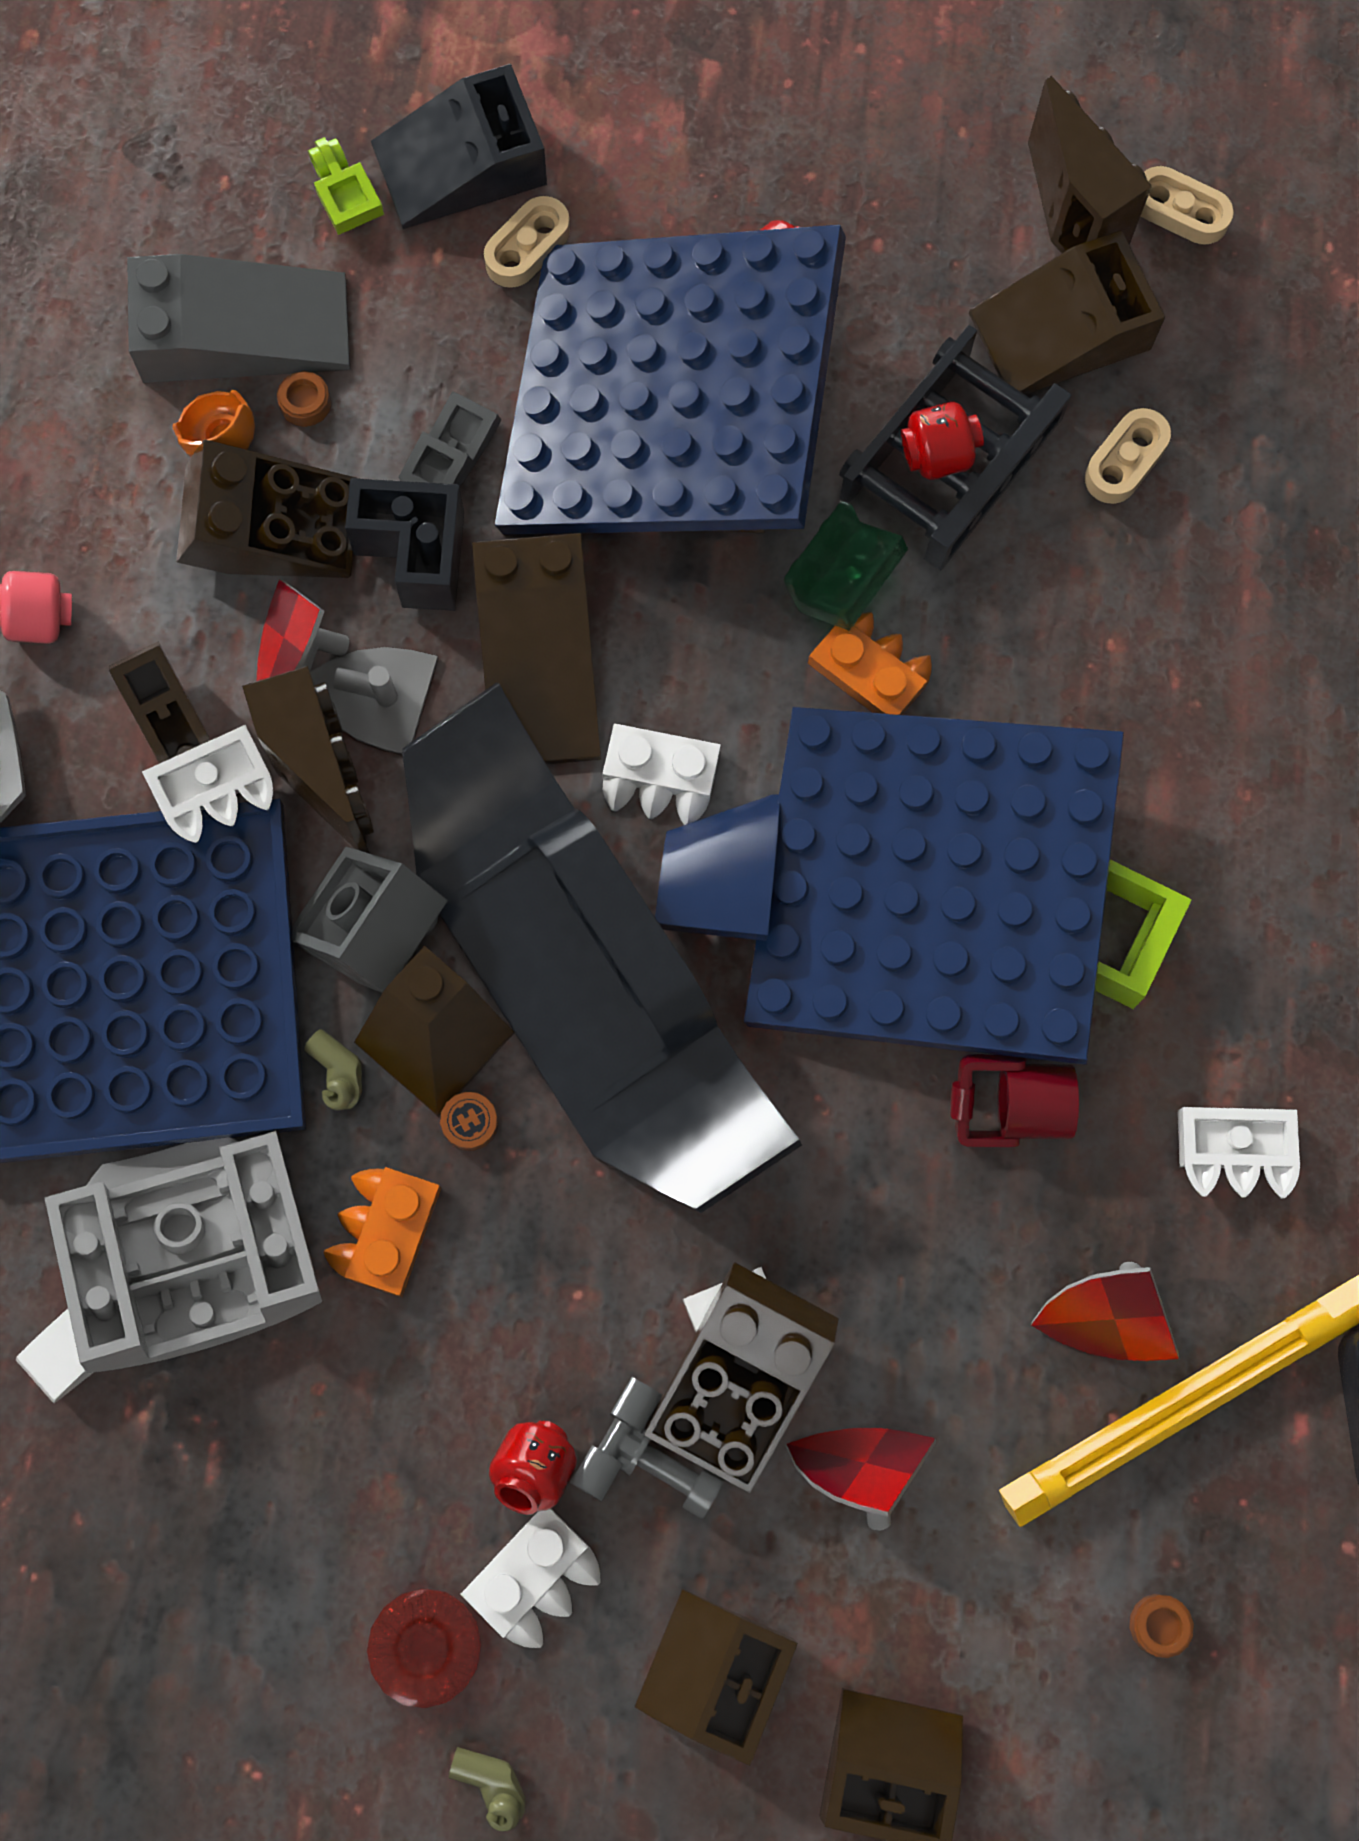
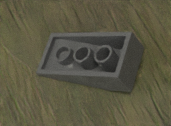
[127,254,351,383]

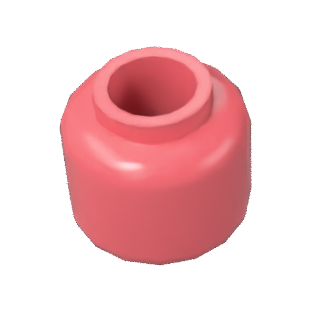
[0,571,72,644]

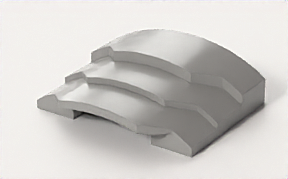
[45,1131,322,1373]

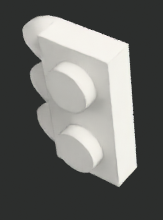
[603,723,721,825]
[142,725,273,843]
[1178,1107,1300,1199]
[461,1508,601,1648]

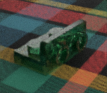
[783,501,909,631]

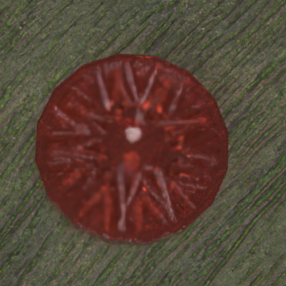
[367,1588,482,1709]

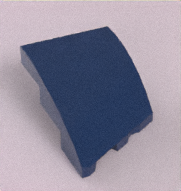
[655,794,780,941]

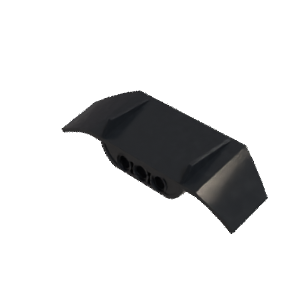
[402,682,802,1213]

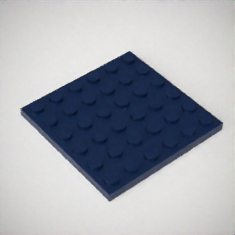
[495,225,846,535]
[744,707,1124,1065]
[0,799,306,1163]

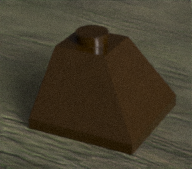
[354,946,514,1117]

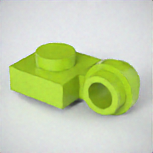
[308,137,384,235]

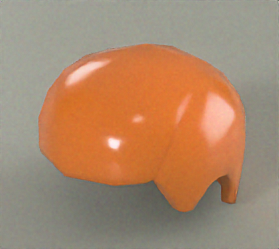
[173,390,255,457]

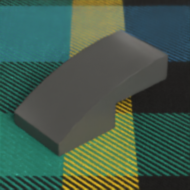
[398,391,501,487]

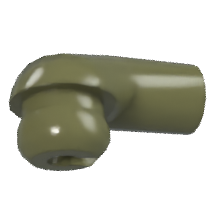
[304,1029,362,1111]
[448,1747,525,1832]

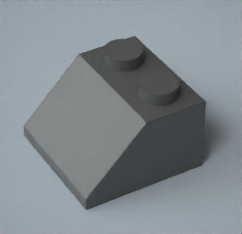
[292,847,448,993]

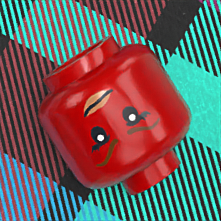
[901,401,984,480]
[489,1421,577,1515]

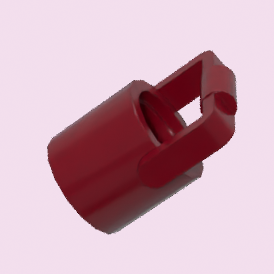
[950,1054,1079,1147]

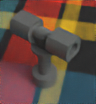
[571,1377,725,1519]

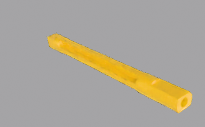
[999,1275,1359,1527]

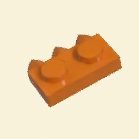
[808,612,932,715]
[324,1167,441,1297]

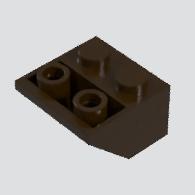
[634,1589,798,1766]
[819,1688,963,1841]

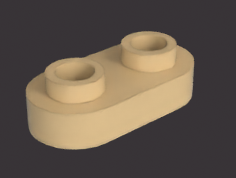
[1141,166,1234,244]
[484,196,570,287]
[1085,408,1171,504]

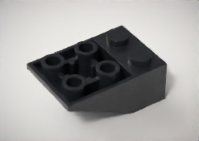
[371,64,547,229]

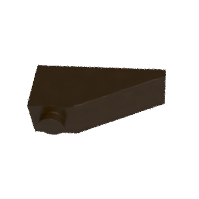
[108,641,211,764]

